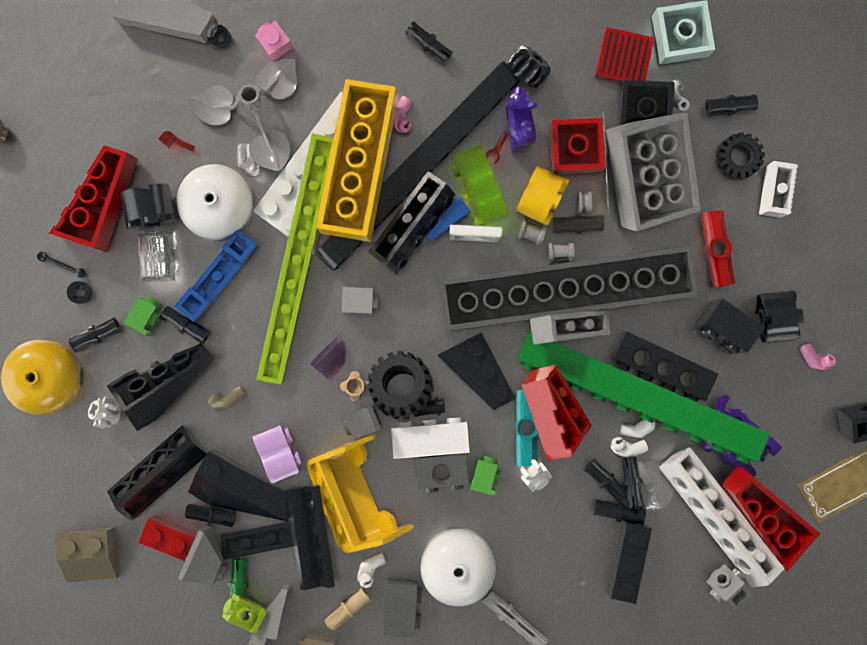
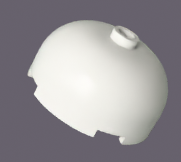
[176,164,254,241]
[420,528,496,606]

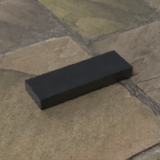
[220,521,294,560]

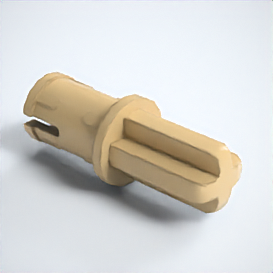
[325,587,371,631]

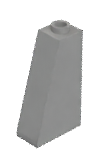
[111,0,218,43]

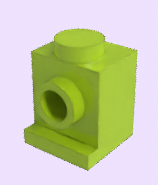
[222,593,267,635]

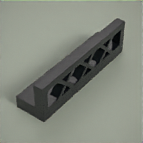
[107,425,207,521]
[285,485,335,591]

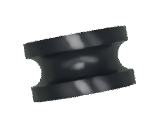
[207,25,231,49]
[67,281,92,304]

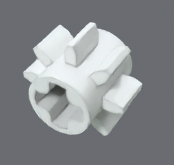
[88,397,121,429]

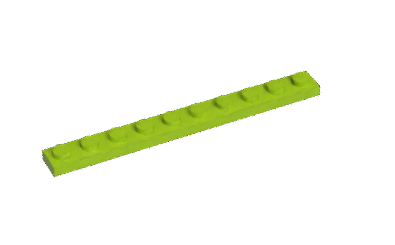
[256,133,334,385]

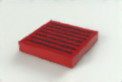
[595,27,655,83]

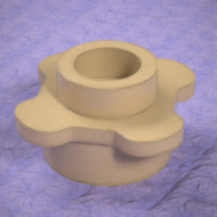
[340,371,369,401]

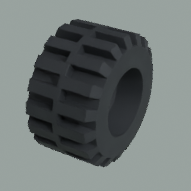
[367,351,434,420]

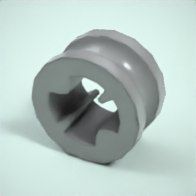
[577,190,592,213]

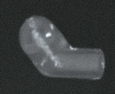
[236,144,260,178]

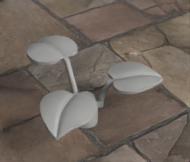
[188,58,298,172]

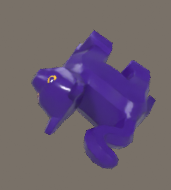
[505,87,538,154]
[702,395,783,477]

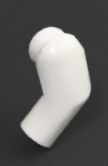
[620,419,657,438]
[611,437,649,459]

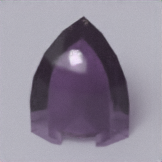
[310,335,347,381]

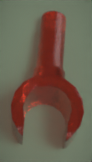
[159,131,195,152]
[485,131,509,164]

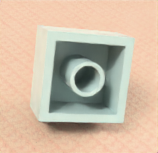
[652,0,715,65]

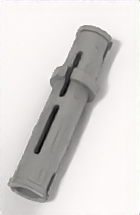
[481,589,549,645]

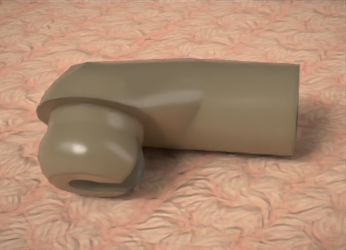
[208,387,246,411]

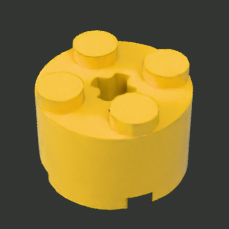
[516,166,569,226]

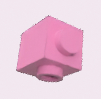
[255,20,293,62]

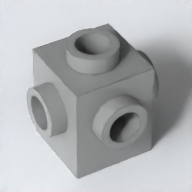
[706,564,753,611]

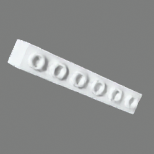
[659,447,784,588]

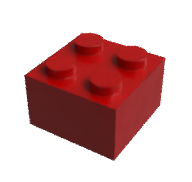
[549,118,605,175]

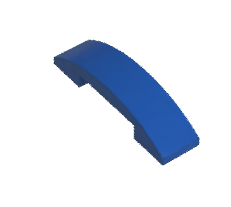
[174,229,257,322]

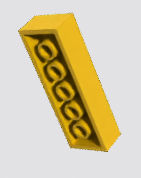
[316,79,399,242]

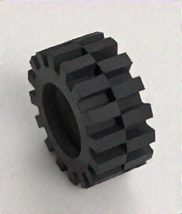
[716,132,765,180]

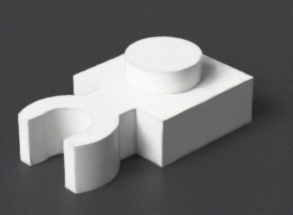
[520,459,552,493]

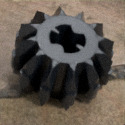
[508,46,551,88]

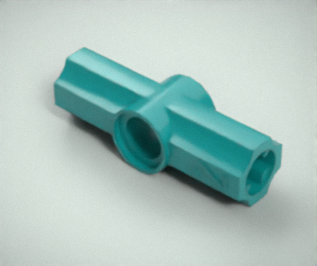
[515,390,538,466]

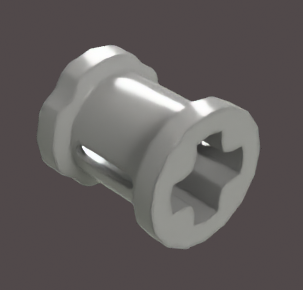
[517,218,548,247]
[548,241,575,265]

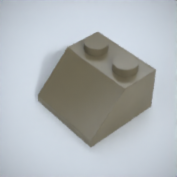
[56,527,118,582]

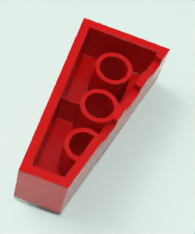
[49,145,138,252]
[722,465,821,572]

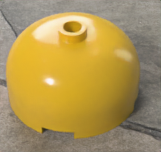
[1,339,81,415]

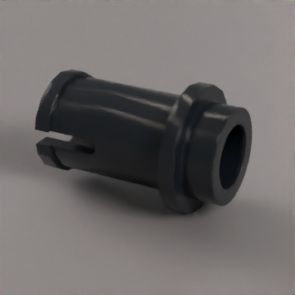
[416,396,446,417]

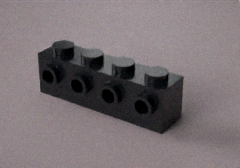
[368,171,455,274]

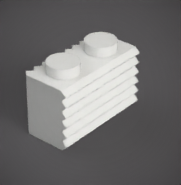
[759,161,798,218]

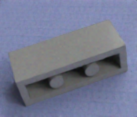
[530,309,610,344]

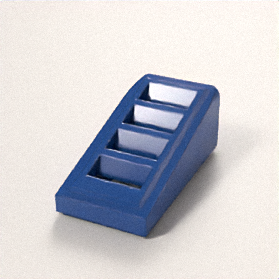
[427,196,470,243]

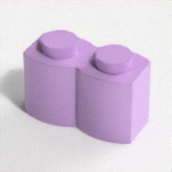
[252,424,303,484]

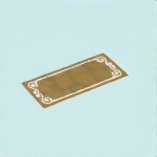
[797,448,867,523]

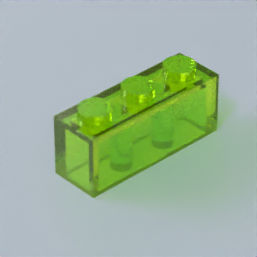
[450,144,510,226]

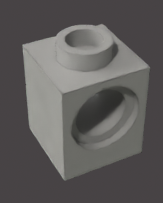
[341,287,378,315]

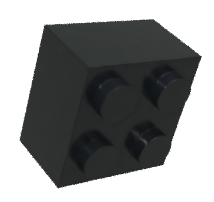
[619,80,675,126]
[694,298,765,355]

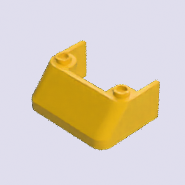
[307,433,414,553]

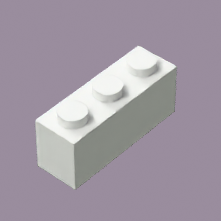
[391,417,470,459]

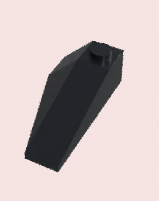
[107,344,213,431]
[188,449,289,522]

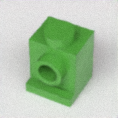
[124,296,161,336]
[470,455,501,496]

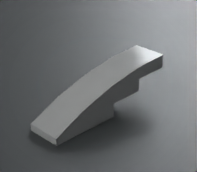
[248,584,290,645]

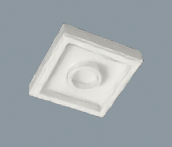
[449,225,502,243]

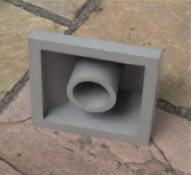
[178,525,226,586]

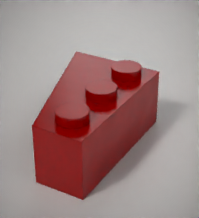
[522,364,592,461]

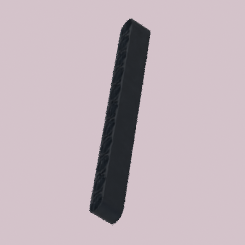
[315,61,521,271]

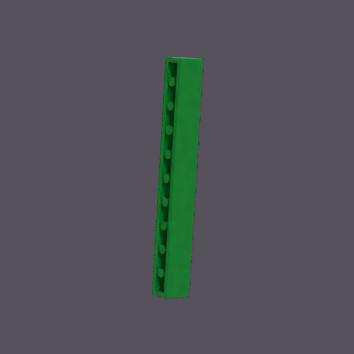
[518,332,770,465]

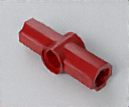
[700,210,736,288]

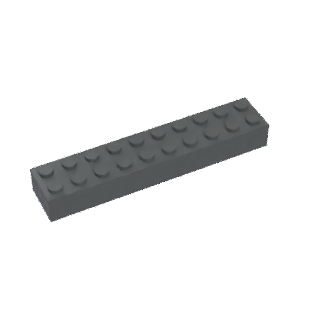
[439,246,699,332]

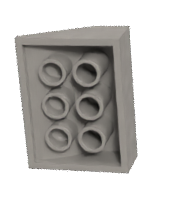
[606,112,701,231]

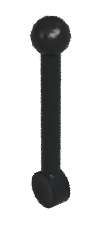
[37,252,86,278]

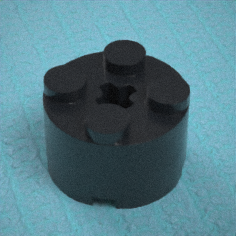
[120,184,177,230]
[755,290,804,344]

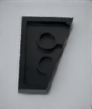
[437,332,516,410]

